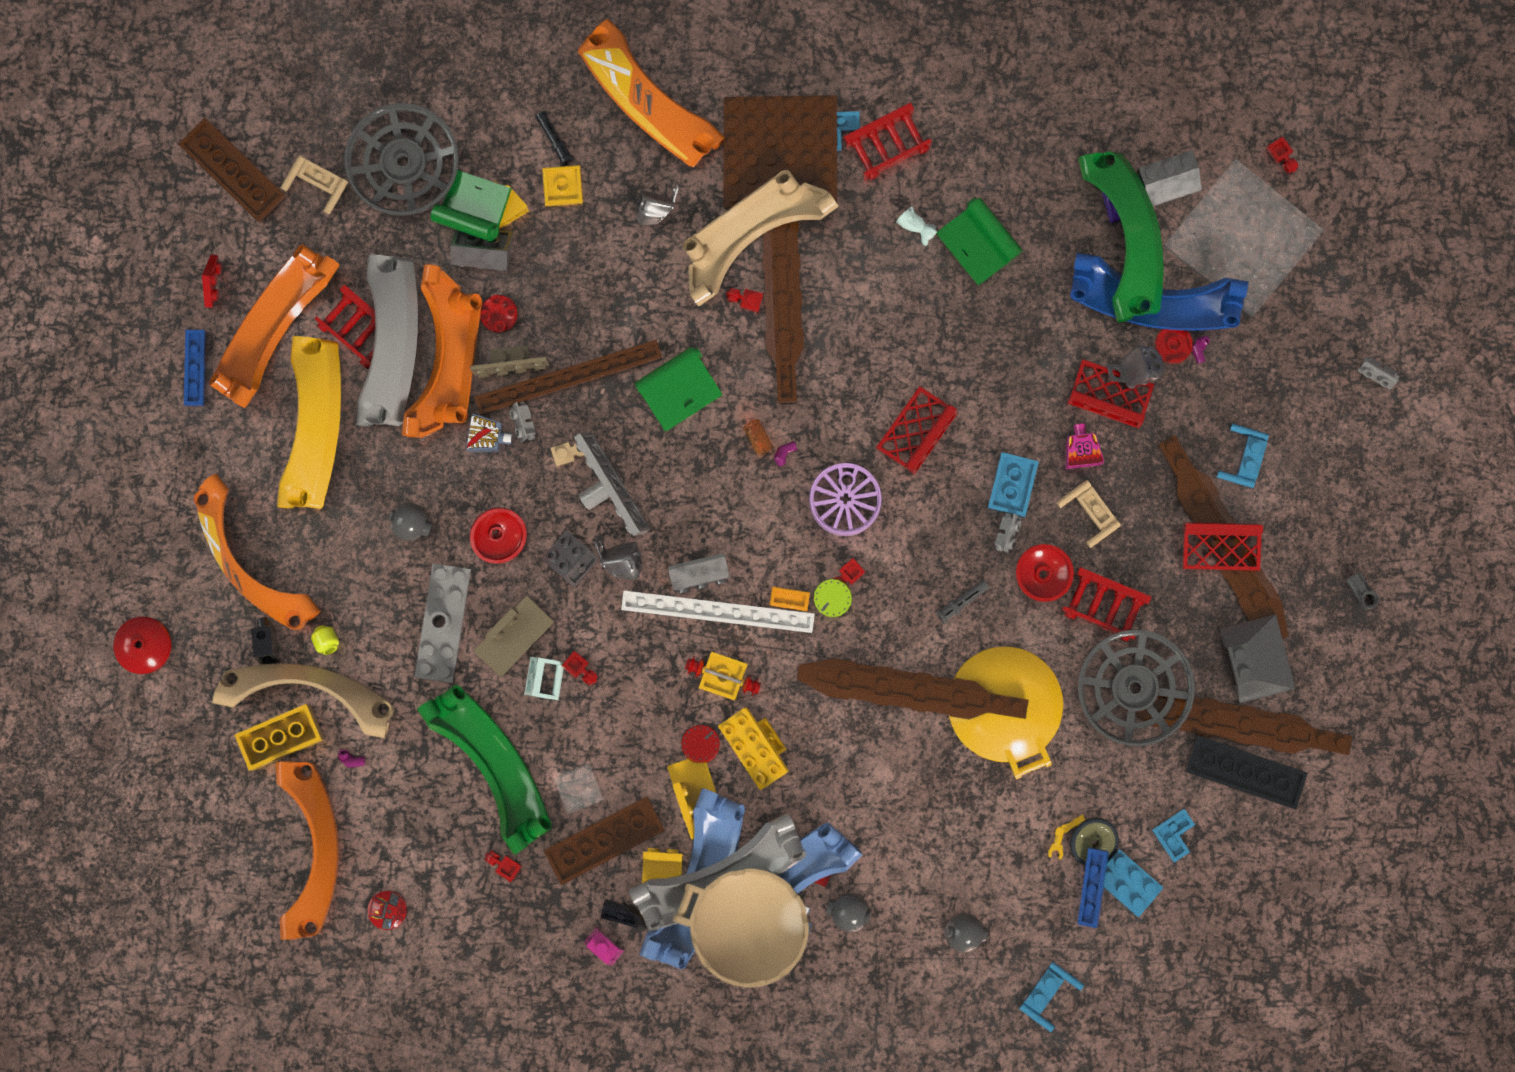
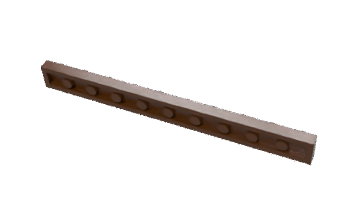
[474,340,662,416]

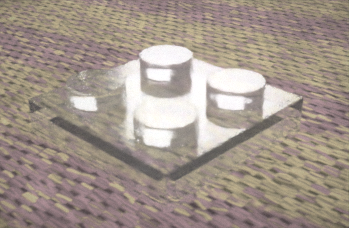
[553,764,604,815]

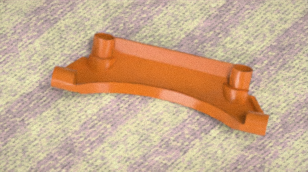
[401,264,482,438]

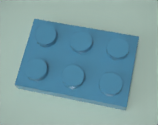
[988,452,1039,517]
[1104,849,1164,917]

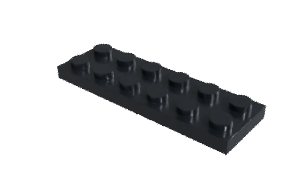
[1184,735,1308,810]

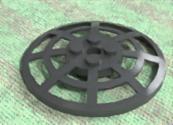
[344,103,459,216]
[1078,630,1195,746]

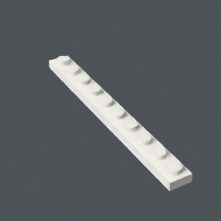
[621,591,815,633]

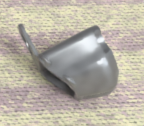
[635,181,679,225]
[1107,344,1165,389]
[595,535,643,580]

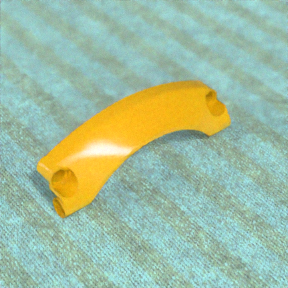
[277,336,341,509]

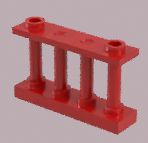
[843,102,932,180]
[314,285,376,370]
[1061,567,1151,642]

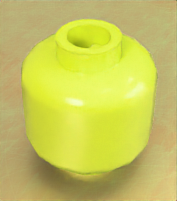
[311,625,339,655]

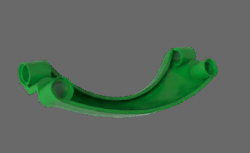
[1078,151,1164,322]
[417,685,552,855]

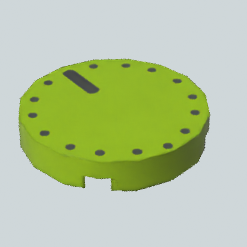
[814,579,852,617]

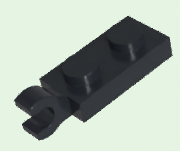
[600,900,647,928]

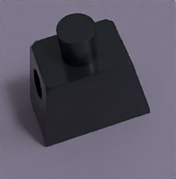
[251,617,280,665]

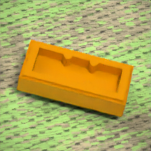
[769,586,810,612]

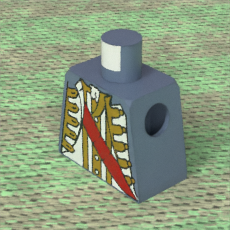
[466,414,513,452]

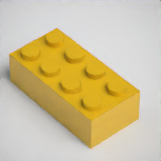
[235,704,325,771]

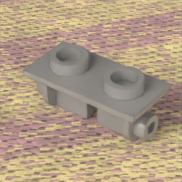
[1357,356,1400,390]
[509,402,536,443]
[994,513,1021,554]

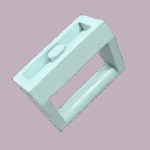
[524,657,564,700]

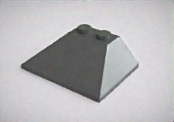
[1219,614,1296,703]

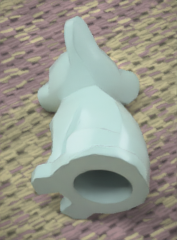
[896,206,937,246]

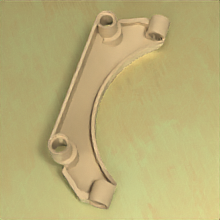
[683,170,839,307]

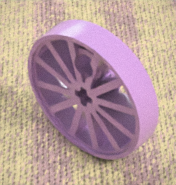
[809,463,882,536]

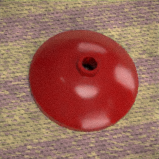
[469,507,527,564]
[1016,544,1074,602]
[113,616,172,674]

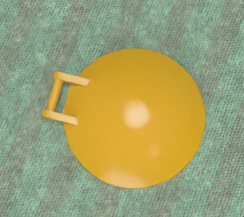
[949,647,1063,780]

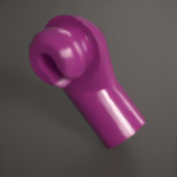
[1192,336,1210,364]
[774,441,797,466]
[338,749,365,768]

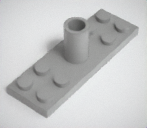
[574,432,651,536]
[414,564,471,683]

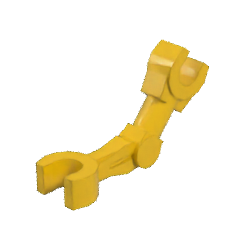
[1048,815,1086,859]

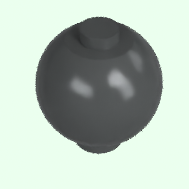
[388,503,432,541]
[827,893,872,933]
[944,913,988,953]

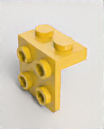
[642,848,683,883]

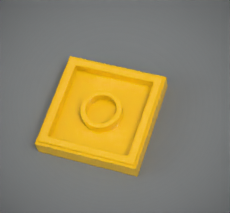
[542,165,583,207]

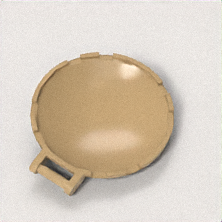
[672,869,809,988]

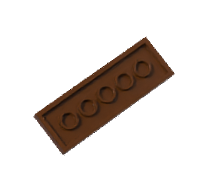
[178,118,286,223]
[544,797,665,885]

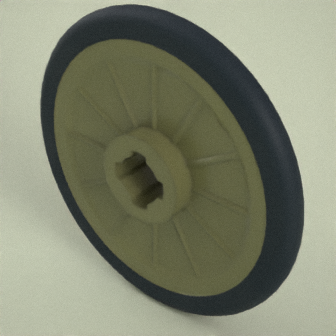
[1070,818,1119,866]

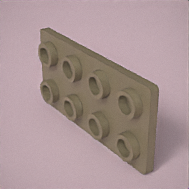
[470,345,550,378]
[474,596,554,677]

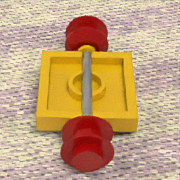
[685,652,761,701]

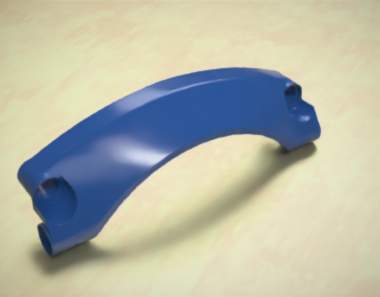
[1070,252,1249,330]

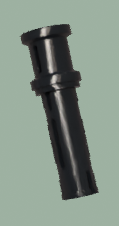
[535,111,575,167]

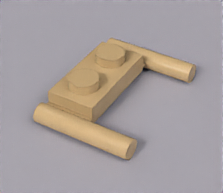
[280,155,348,215]
[1056,480,1121,548]

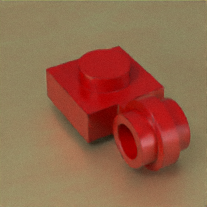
[1266,136,1299,174]
[726,288,763,313]
[561,651,598,686]
[484,850,522,882]

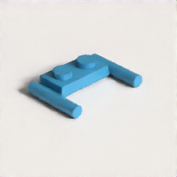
[1216,423,1269,488]
[1019,961,1085,1032]

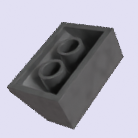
[1136,150,1202,207]
[450,230,513,271]
[668,553,730,594]

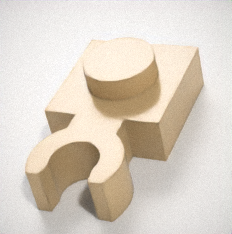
[551,442,584,467]

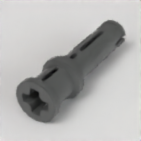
[935,579,990,625]

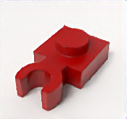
[833,557,866,585]

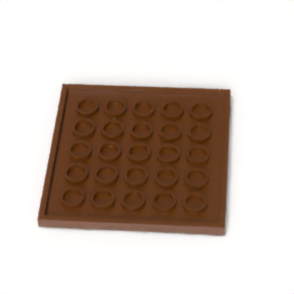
[723,95,837,209]

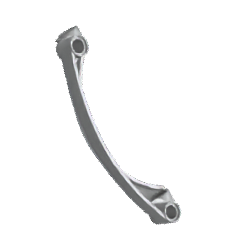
[356,254,418,426]
[628,813,806,931]

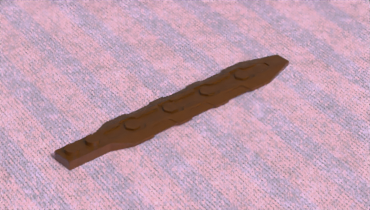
[762,221,804,403]
[1158,435,1288,639]
[797,658,1029,720]
[1121,691,1352,755]

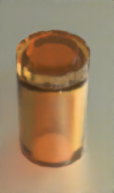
[742,419,774,457]

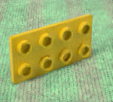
[718,707,789,790]
[667,759,716,839]

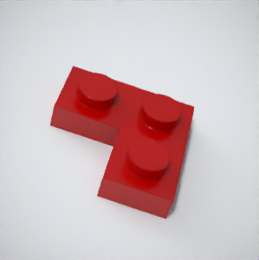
[202,254,222,308]

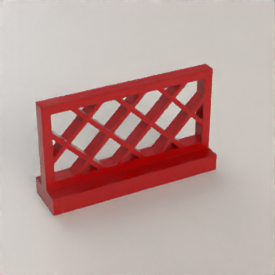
[1067,359,1155,429]
[876,386,958,475]
[1182,522,1263,571]

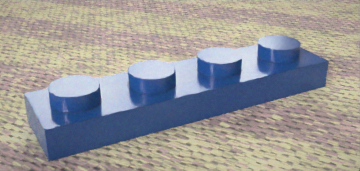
[184,330,206,406]
[1077,847,1109,928]

